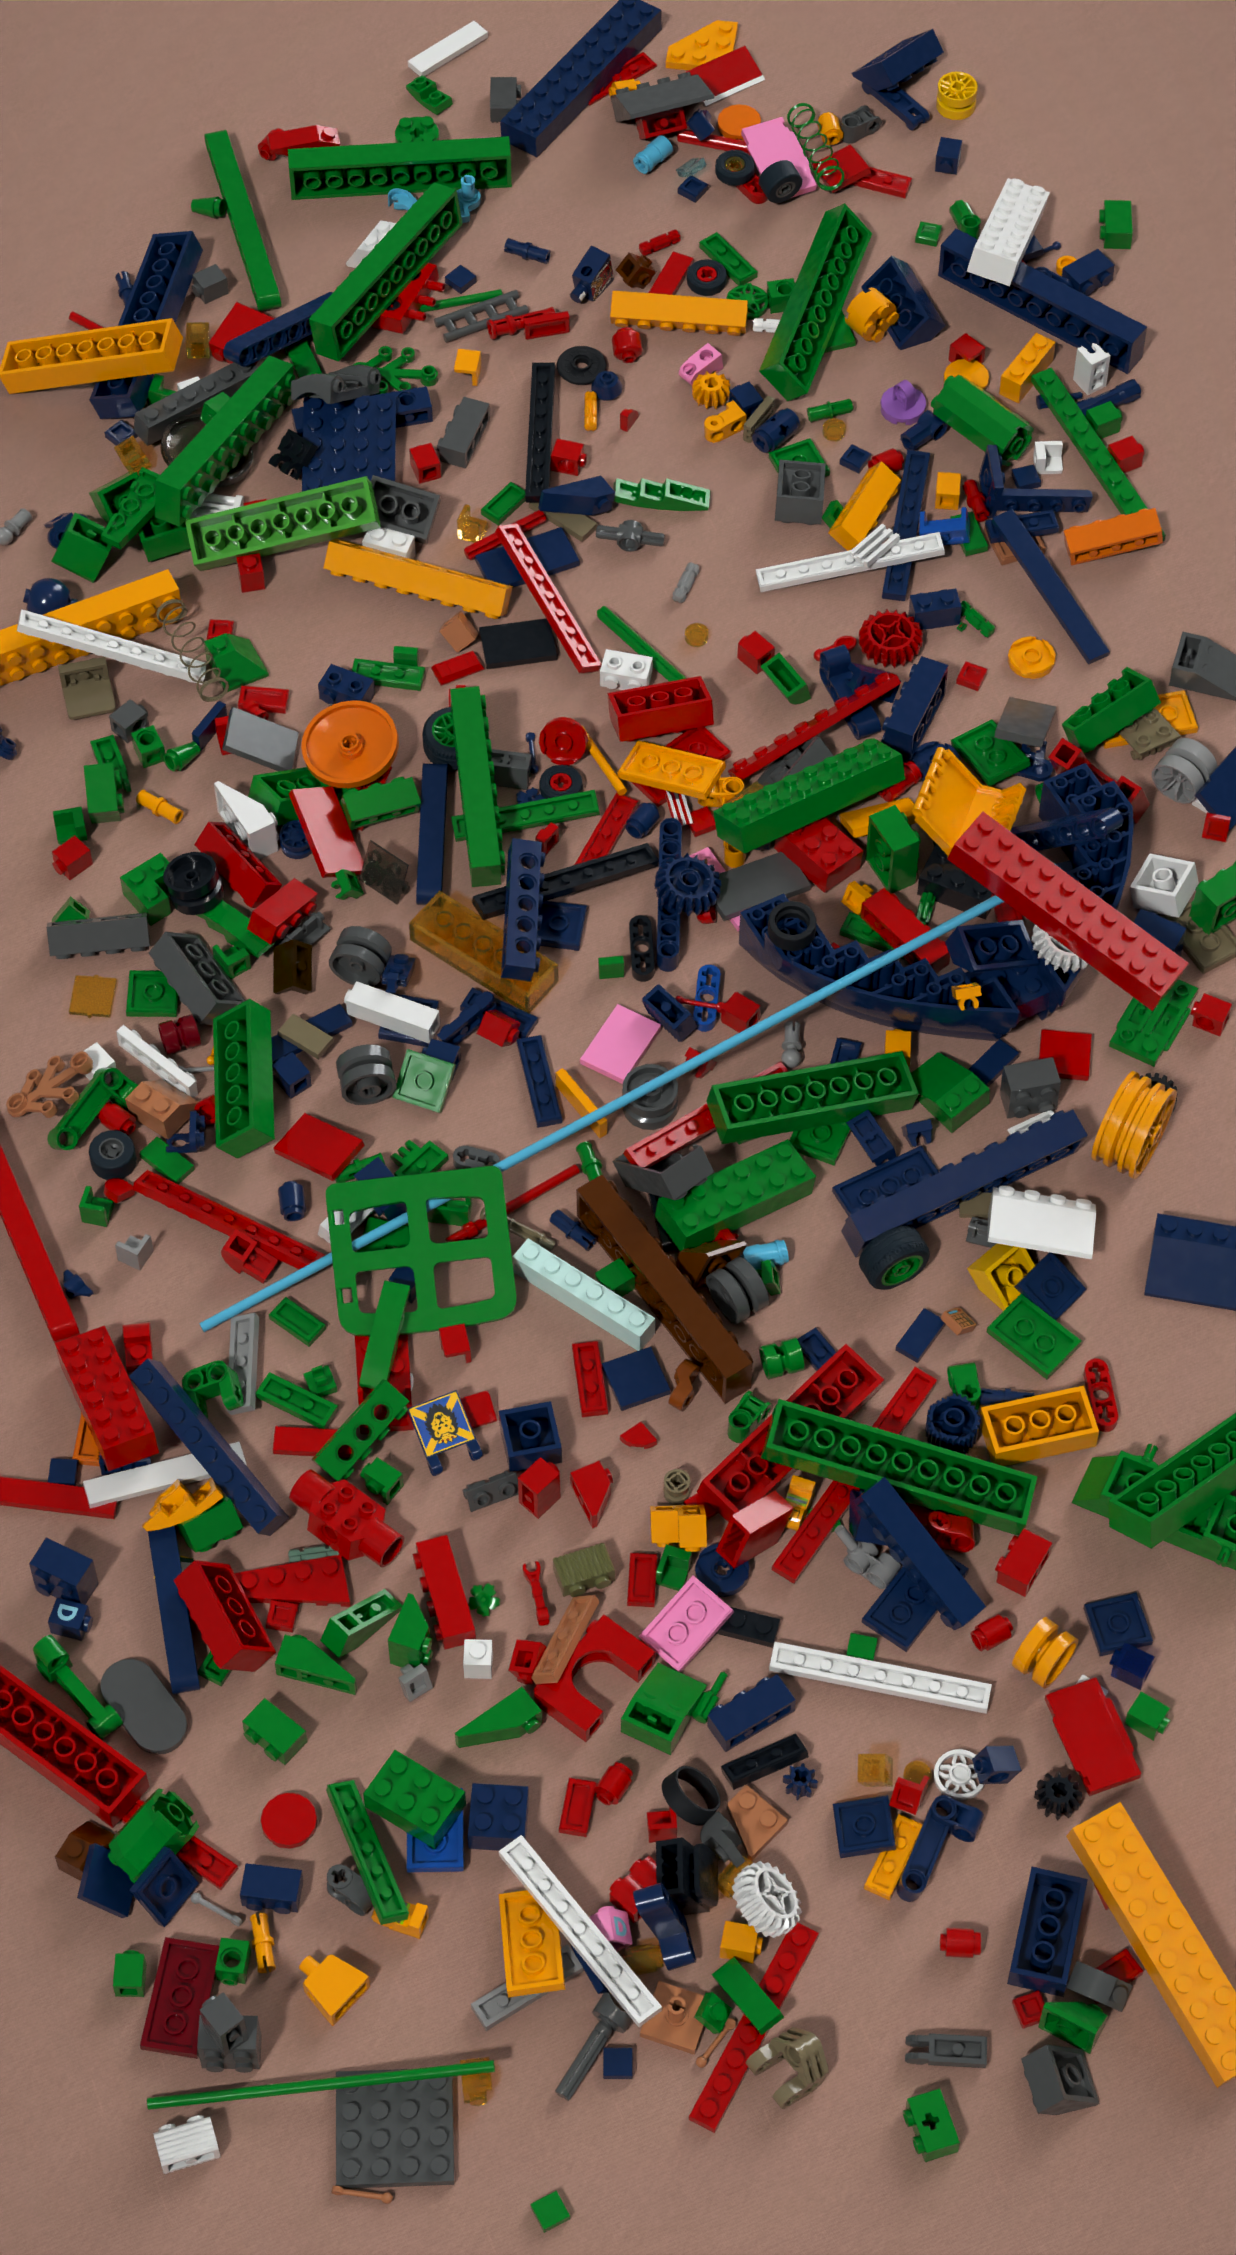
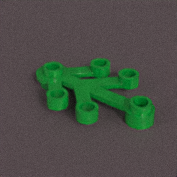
[353,346,438,395]

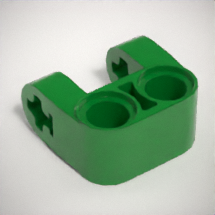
[182,1360,244,1419]

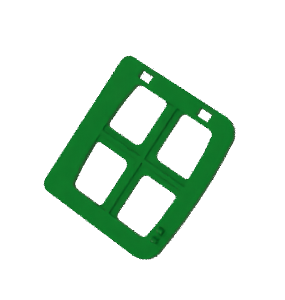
[325,1166,517,1336]

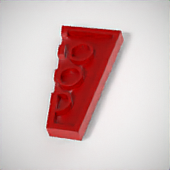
[234,1554,351,1607]

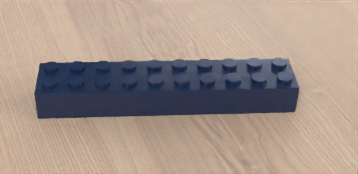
[500,0,662,157]
[938,229,1147,374]
[89,231,203,419]
[841,1109,1088,1258]

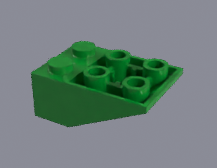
[621,1663,707,1755]

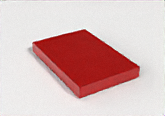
[273,1113,365,1181]

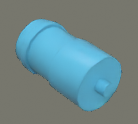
[633,135,673,174]
[741,1240,789,1270]

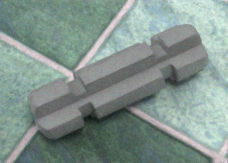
[672,562,699,603]

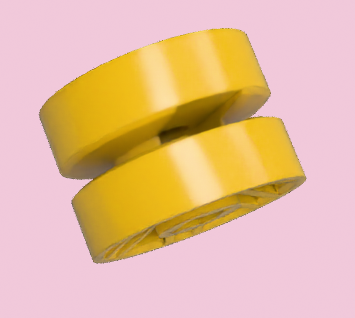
[936,72,978,120]

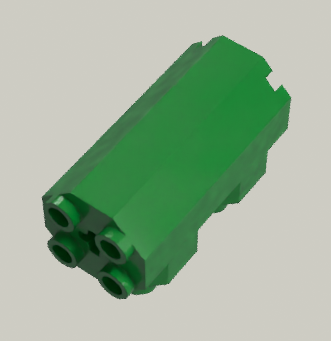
[930,375,1034,467]

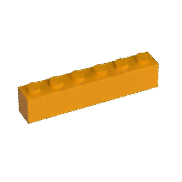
[610,291,748,336]

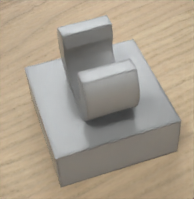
[398,1664,433,1702]

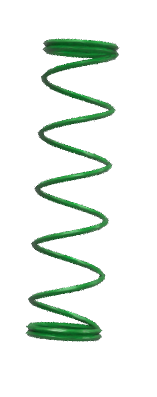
[787,103,845,191]

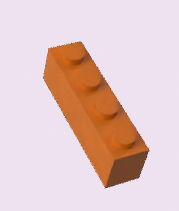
[1064,508,1163,566]

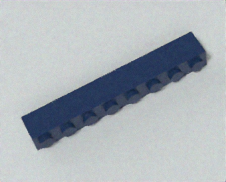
[129,1358,289,1536]

